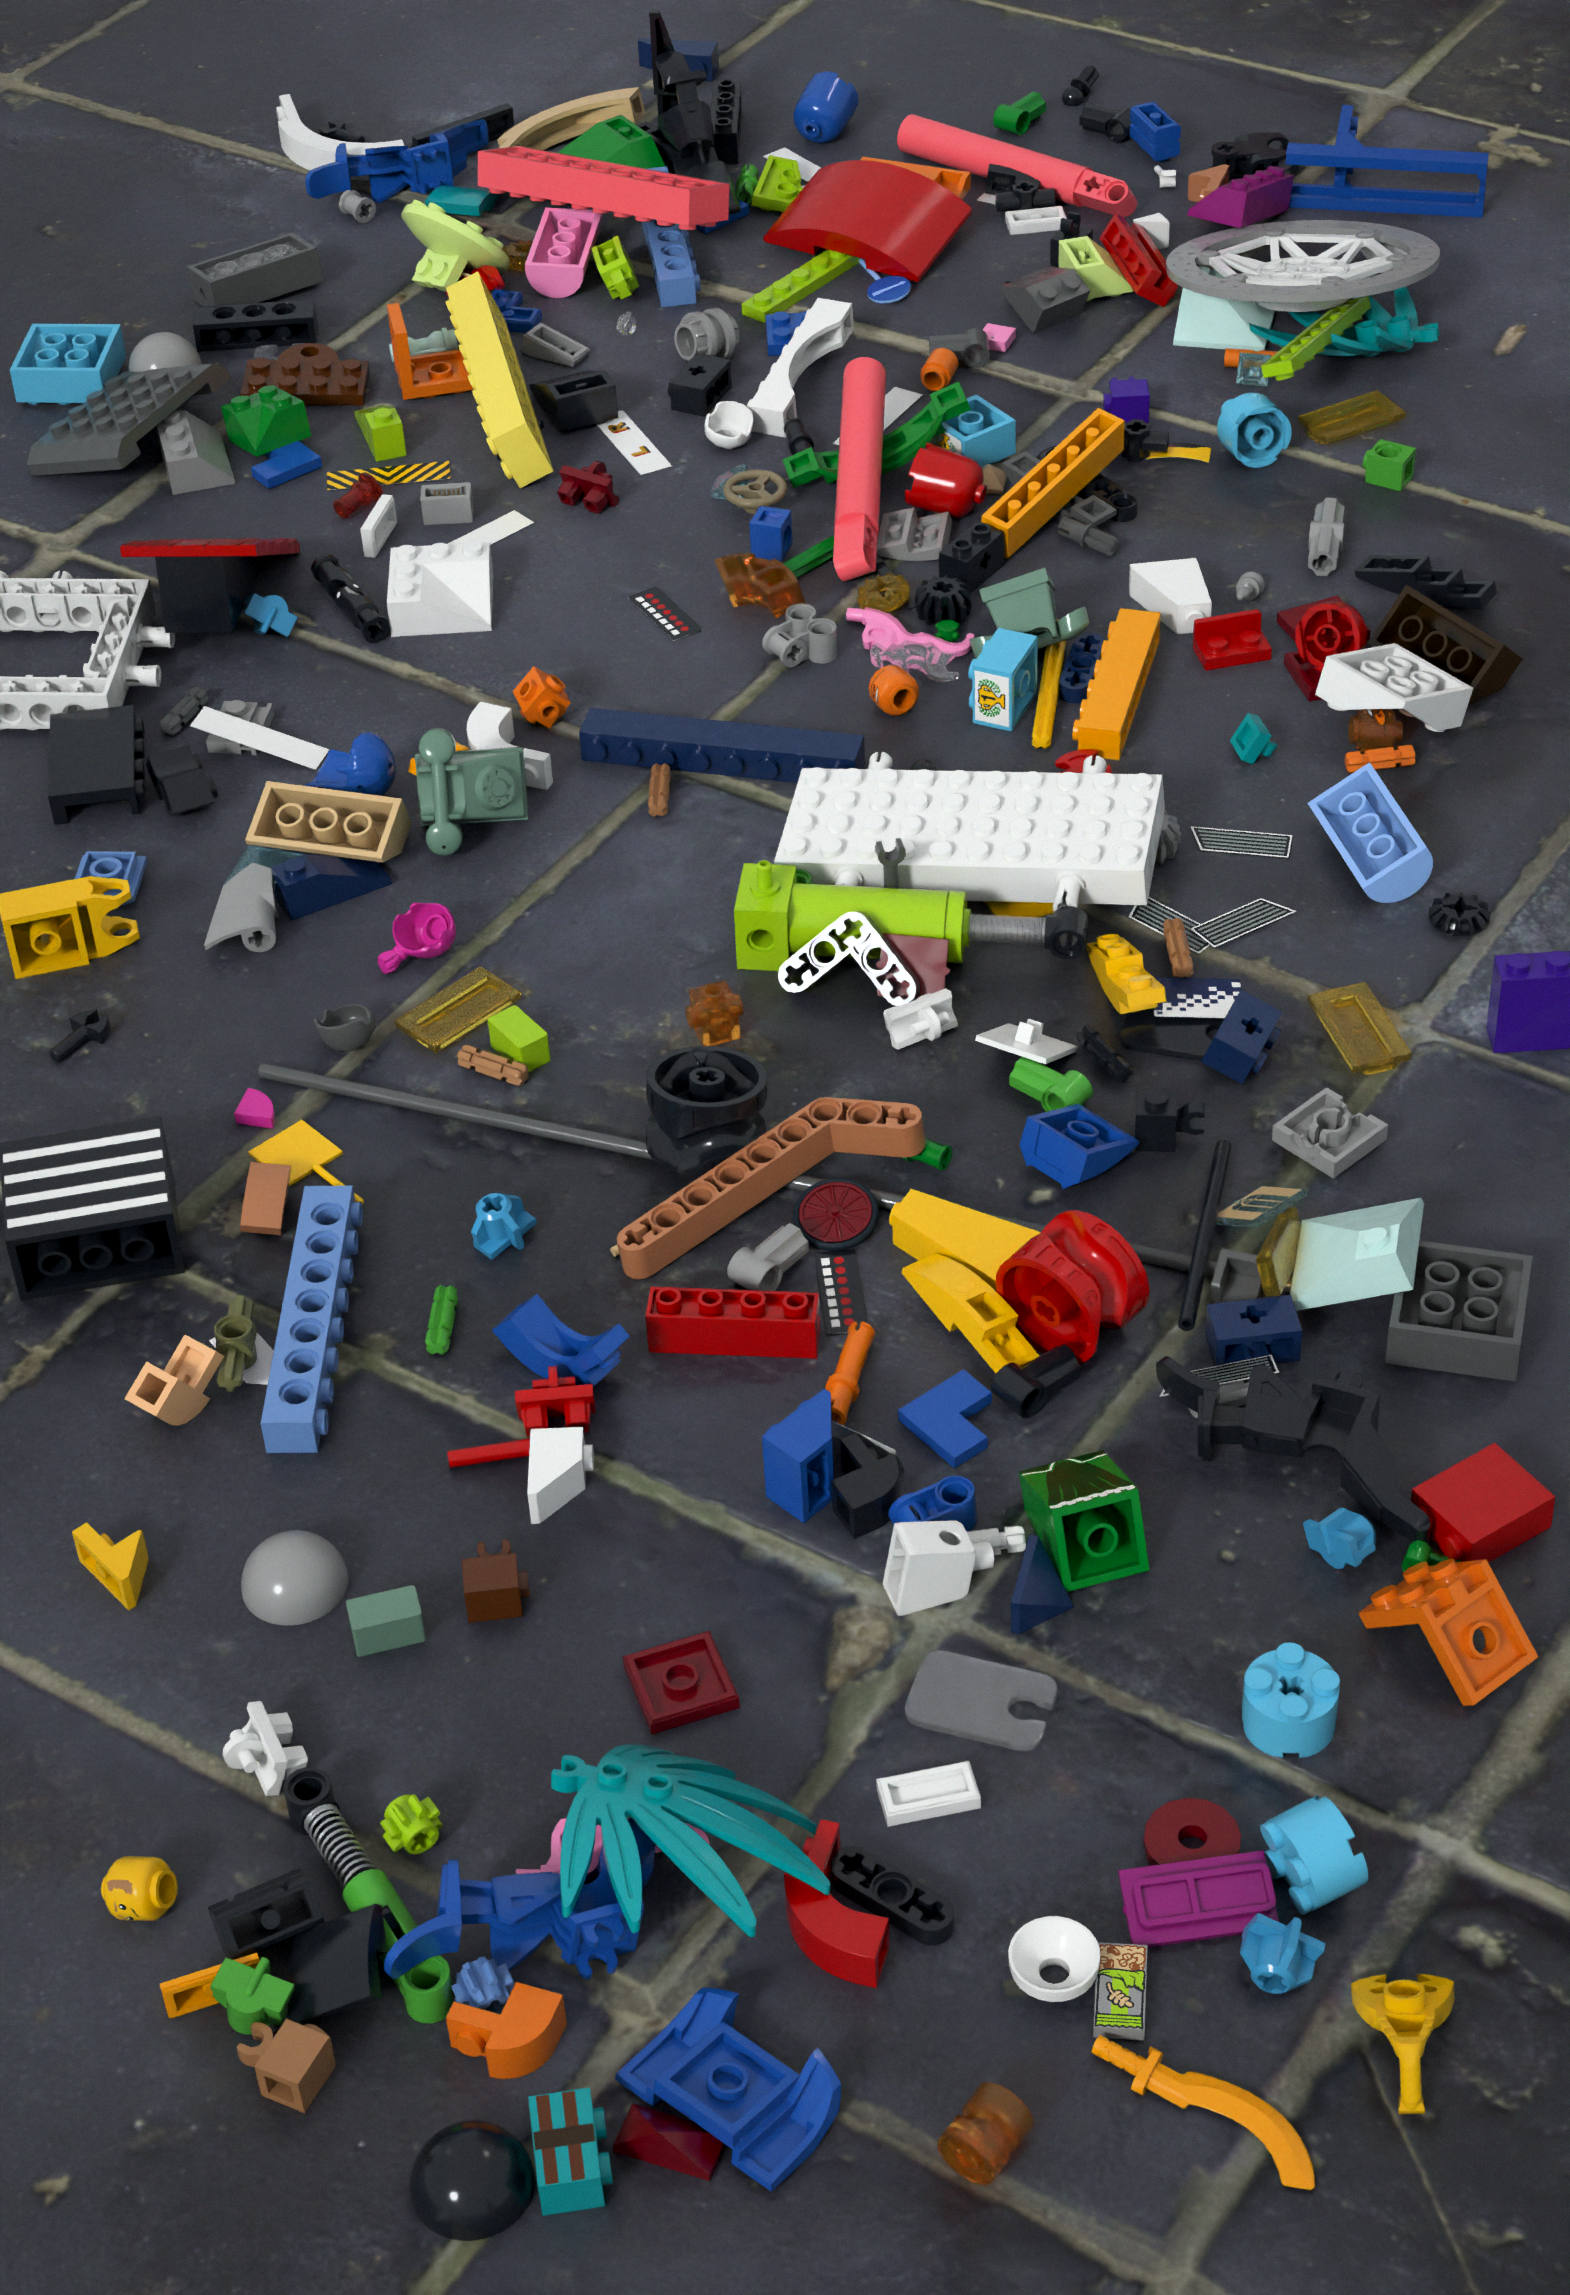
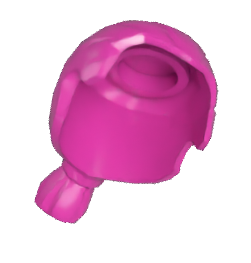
[377,903,456,974]

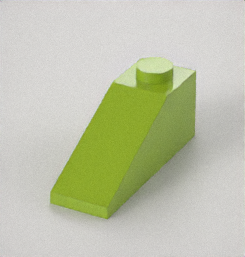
[354,405,407,462]

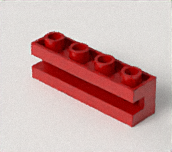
[1099,213,1179,307]
[645,1286,821,1359]

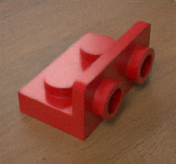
[1193,609,1272,671]

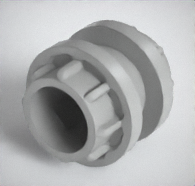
[674,308,740,361]

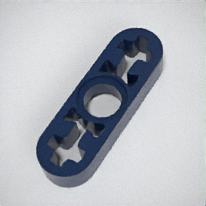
[1060,632,1105,703]

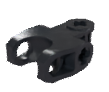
[1211,132,1299,181]

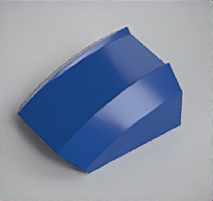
[1019,1104,1139,1189]

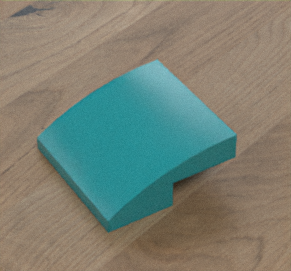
[425,185,500,216]

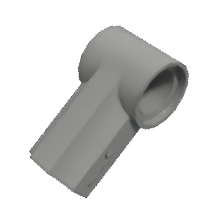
[727,1223,809,1291]

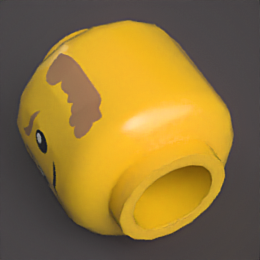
[101,1856,178,1921]

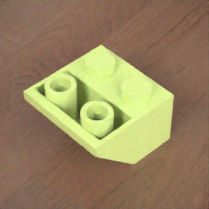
[1059,236,1133,301]

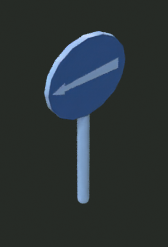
[859,258,911,304]

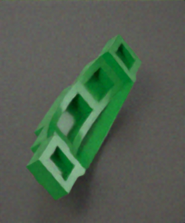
[782,381,971,488]

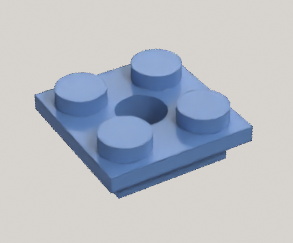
[75,851,148,906]

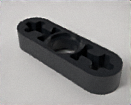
[831,1846,954,1945]

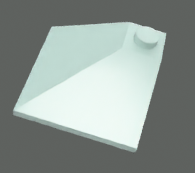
[1173,266,1276,351]
[1290,1198,1424,1311]

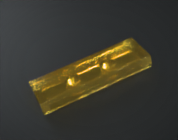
[1256,1207,1301,1297]

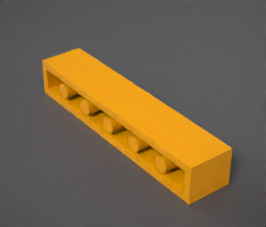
[981,408,1125,559]
[1072,608,1161,760]

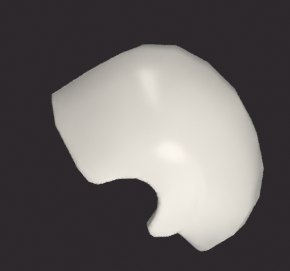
[704,401,754,450]

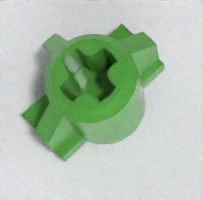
[211,1957,295,2035]

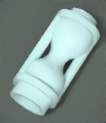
[389,327,458,362]

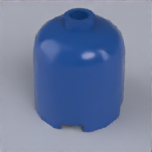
[793,71,859,144]

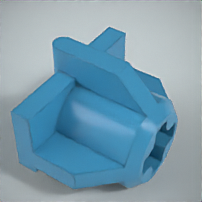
[243,593,298,637]
[471,1193,537,1260]
[1303,1507,1376,1569]
[1240,1913,1326,1994]

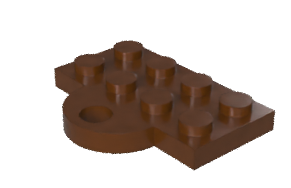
[240,343,370,405]

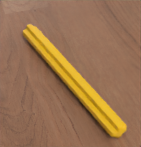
[1032,619,1067,749]

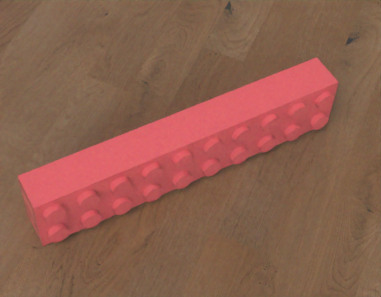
[478,146,729,230]

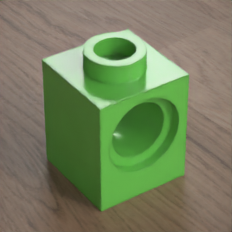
[1363,439,1416,492]

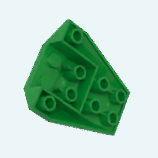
[557,115,666,169]

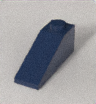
[638,38,719,82]
[271,855,392,921]

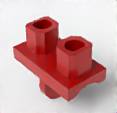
[515,1365,596,1437]

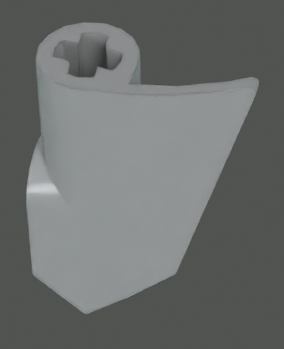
[204,862,279,952]

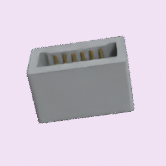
[420,482,474,525]

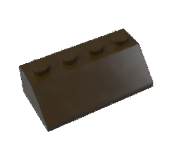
[1367,585,1523,706]

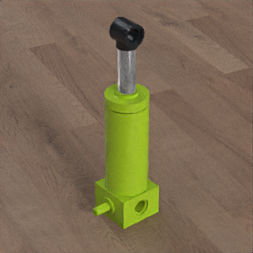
[734,860,1089,971]

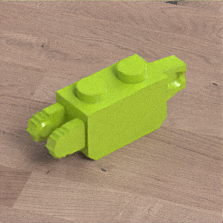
[591,235,640,300]

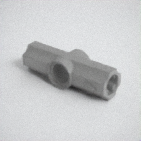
[1308,498,1345,576]

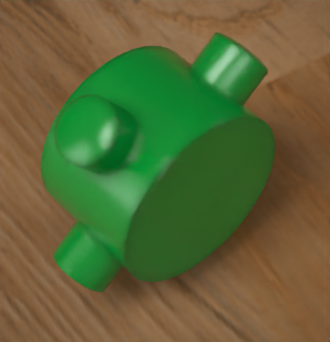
[935,620,960,642]

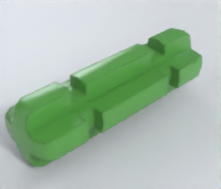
[425,1285,458,1355]

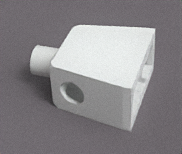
[883,1520,994,1616]

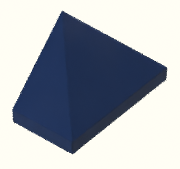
[1011,1534,1074,1634]

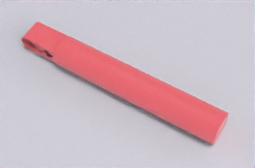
[897,114,1137,217]
[833,357,886,582]

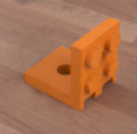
[387,303,474,400]
[1358,1559,1538,1706]

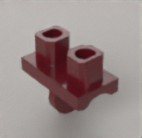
[557,461,620,514]

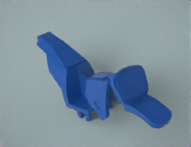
[305,119,489,203]
[384,1818,683,1980]

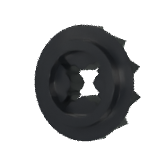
[1429,892,1490,936]

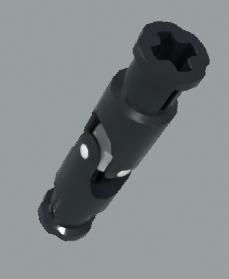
[311,554,390,643]

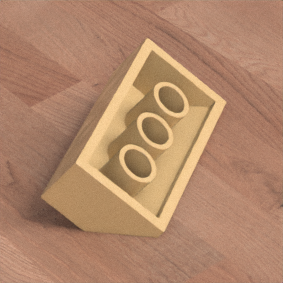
[245,781,412,863]

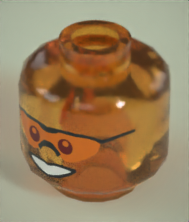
[1348,709,1403,753]

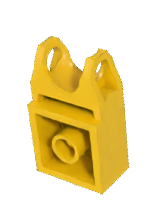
[0,876,140,979]

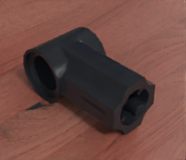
[1079,103,1132,142]
[991,1344,1081,1418]

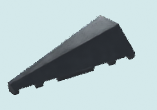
[649,8,679,116]

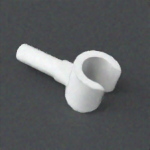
[1154,165,1176,188]

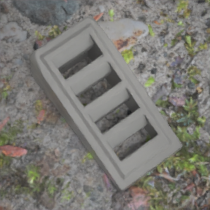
[521,323,590,367]

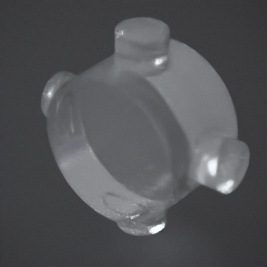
[617,311,636,337]

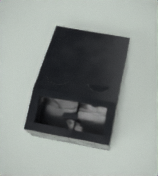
[529,370,618,432]

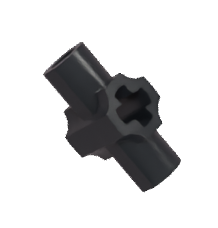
[995,181,1055,212]
[1122,419,1169,462]

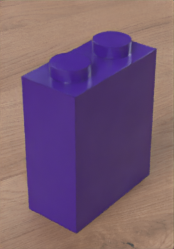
[1486,951,1570,1053]

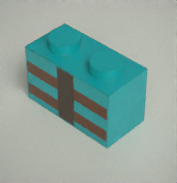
[528,2087,613,2216]

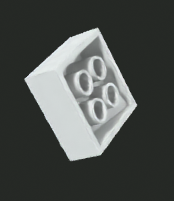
[387,541,494,637]
[1315,643,1473,732]

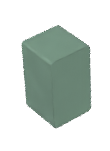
[346,1585,426,1657]

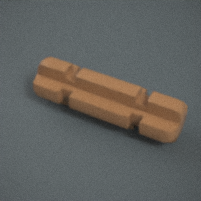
[648,763,671,817]
[1163,918,1194,978]
[457,1045,529,1086]

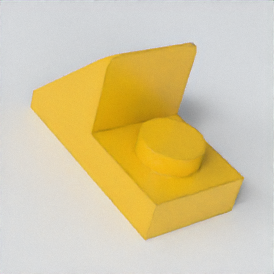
[72,1522,149,1611]

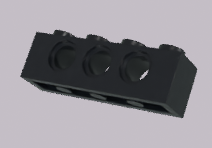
[711,79,743,164]
[193,299,318,352]

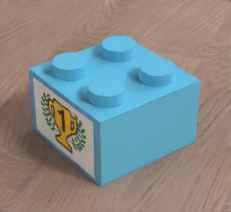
[929,394,1016,468]
[968,628,1038,732]

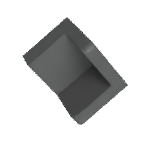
[1211,1248,1265,1303]

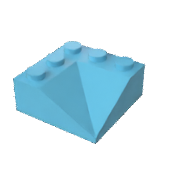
[10,323,126,405]

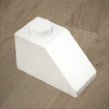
[527,1427,594,1524]

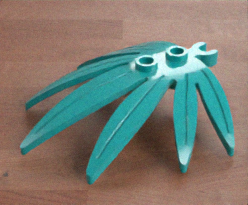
[1249,286,1440,357]
[551,1744,830,1938]

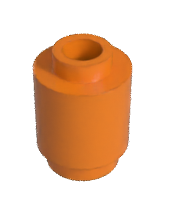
[920,348,958,391]

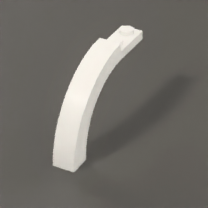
[276,94,405,181]

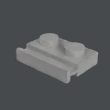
[206,700,274,755]

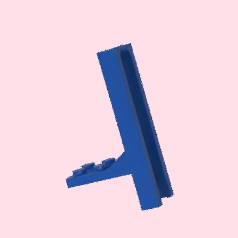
[1285,105,1489,218]

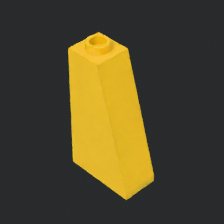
[889,1189,1041,1292]

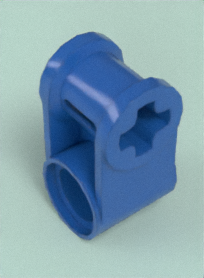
[888,1475,977,1531]

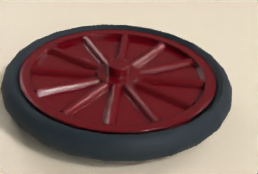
[793,1178,879,1251]

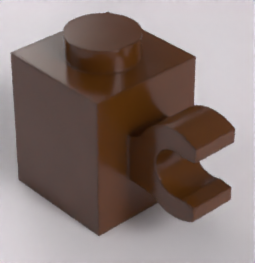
[462,1539,530,1623]

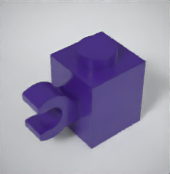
[1103,377,1150,423]

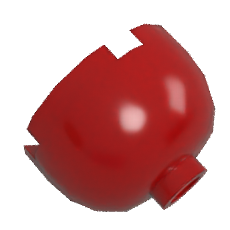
[1295,601,1367,671]

